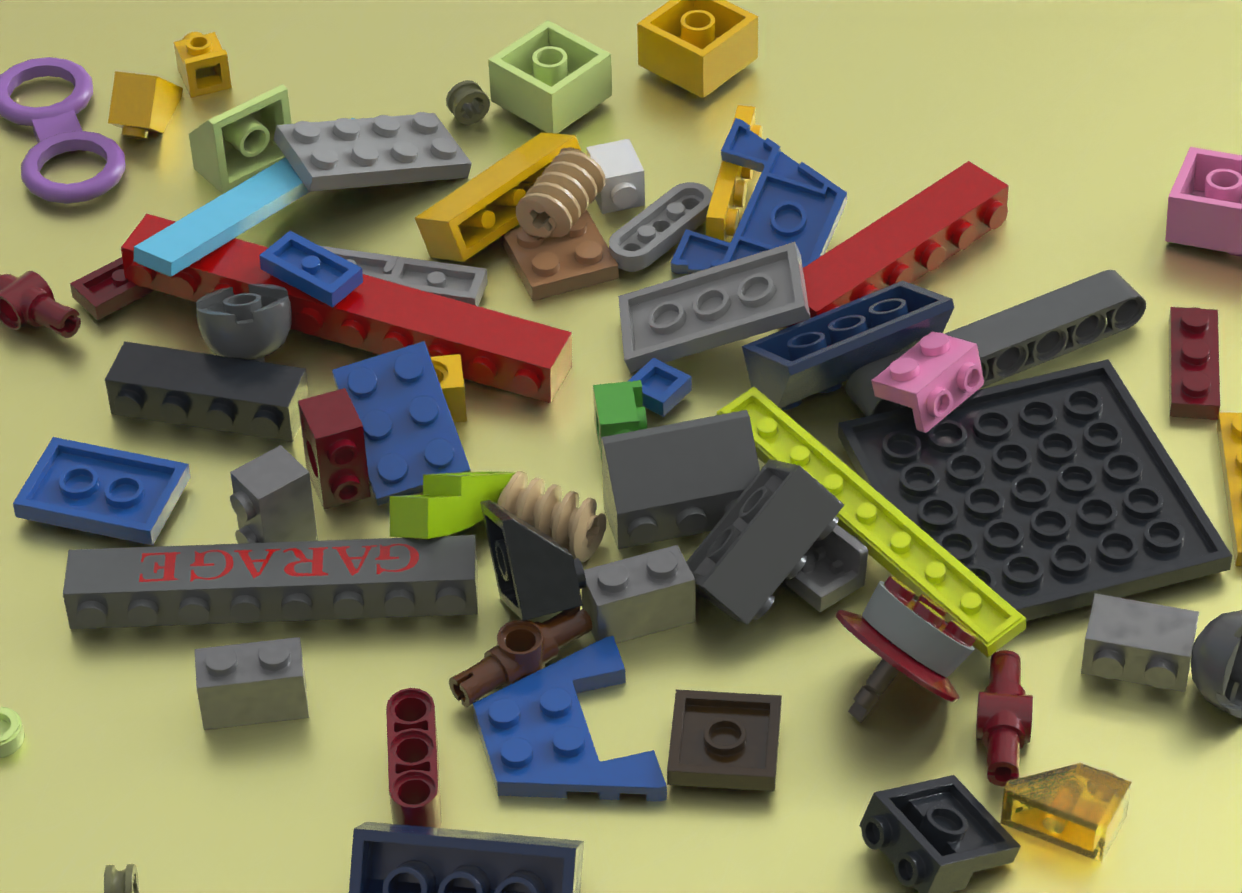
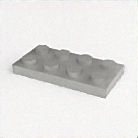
[273,112,472,192]
[618,242,811,373]

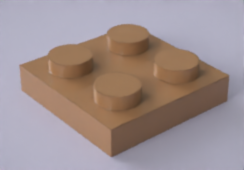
[502,210,619,301]

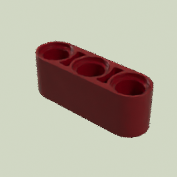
[386,688,442,828]

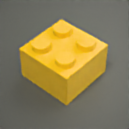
[637,0,758,98]

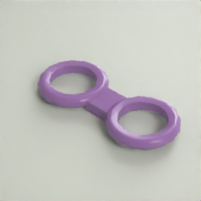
[0,57,126,204]

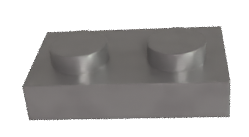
[783,524,868,612]

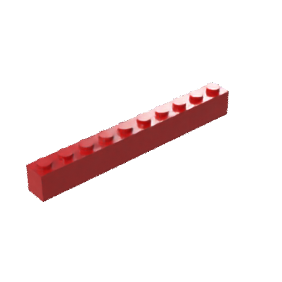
[121,214,572,403]

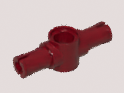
[0,271,81,338]
[976,650,1033,787]

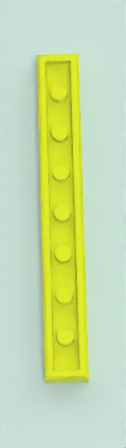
[717,387,1026,658]

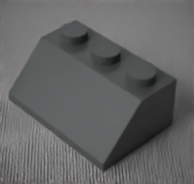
[601,410,760,549]
[686,459,844,625]

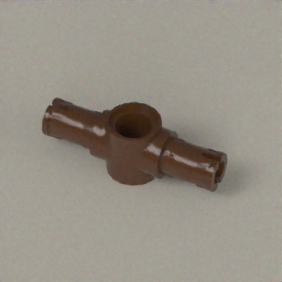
[449,606,593,707]

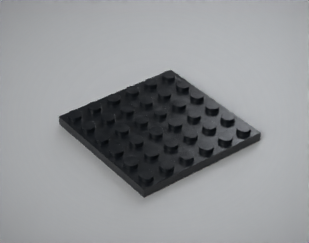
[838,359,1232,624]

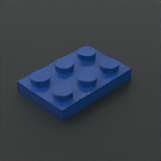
[332,341,471,506]
[13,437,191,545]

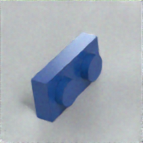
[259,231,363,307]

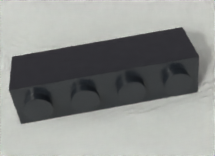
[105,341,309,442]

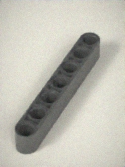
[845,269,1146,416]

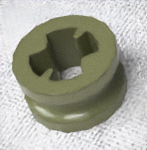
[446,80,490,125]
[104,864,139,893]

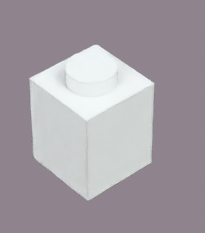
[586,139,645,214]

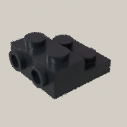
[859,775,1021,893]

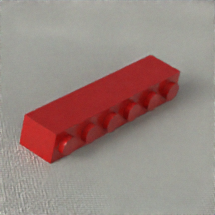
[786,161,1009,328]

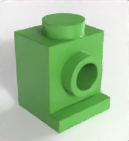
[593,380,648,460]

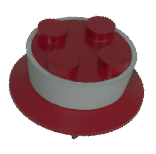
[836,576,977,723]

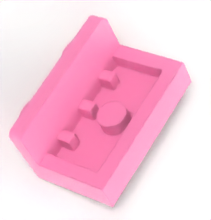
[871,331,984,433]

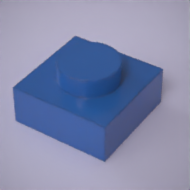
[627,358,692,417]

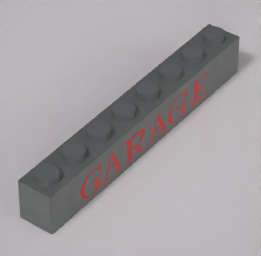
[63,535,478,629]

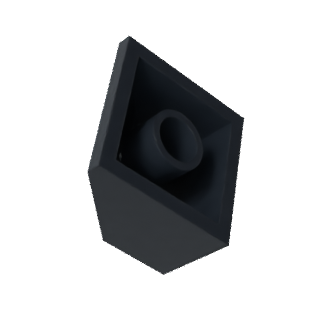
[480,500,586,621]

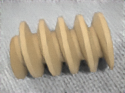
[516,147,606,238]
[497,471,606,562]

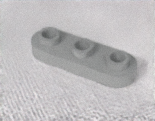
[609,182,712,272]

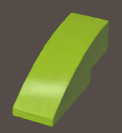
[390,471,516,539]

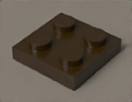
[667,689,782,791]

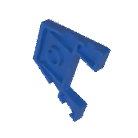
[670,118,847,274]
[473,636,667,802]

